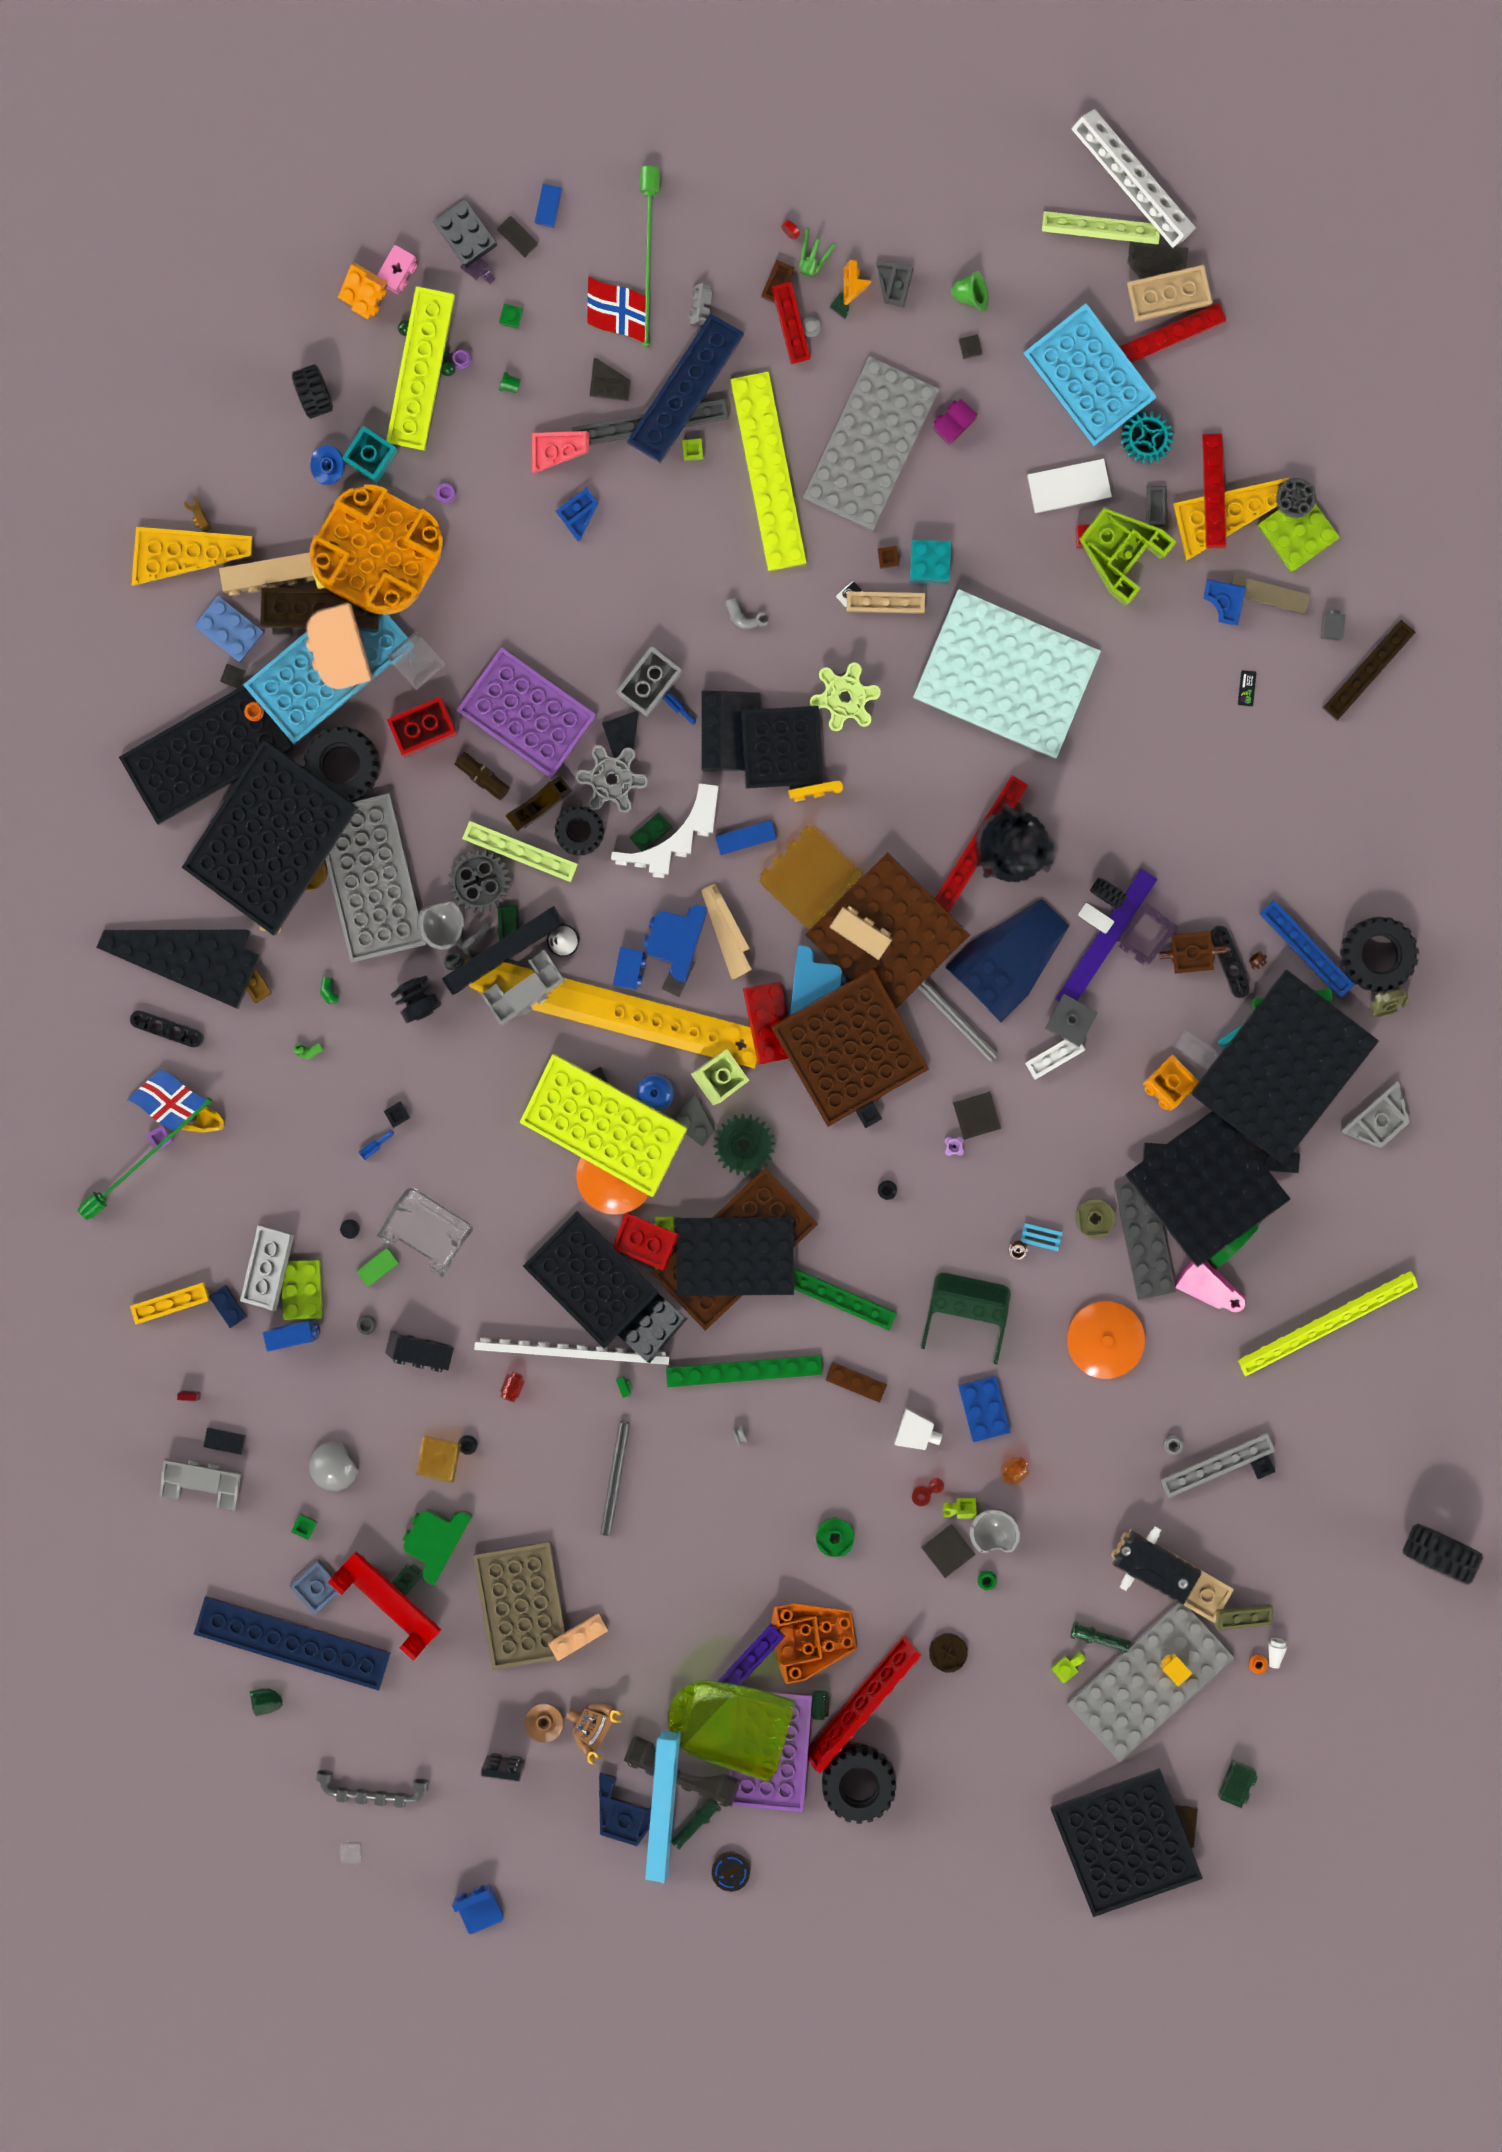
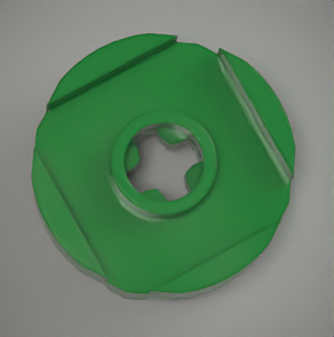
[816,1517,854,1557]

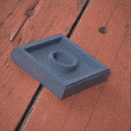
[289,1560,339,1615]

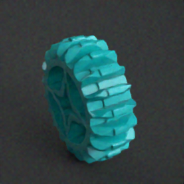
[1121,411,1174,465]

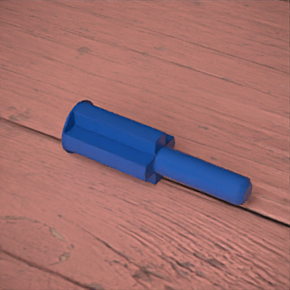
[663,691,696,725]
[358,1130,394,1160]

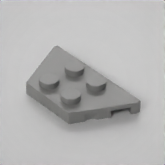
[1340,1081,1410,1148]

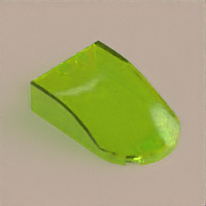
[668,1680,796,1782]

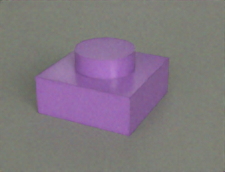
[146,1125,174,1151]

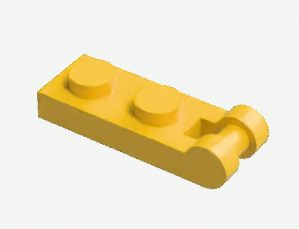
[788,781,843,802]

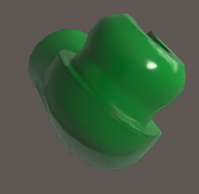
[320,977,339,1004]

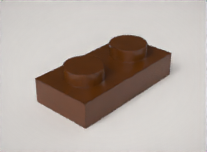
[761,260,795,303]

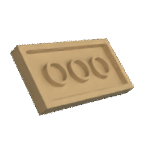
[1126,265,1212,322]

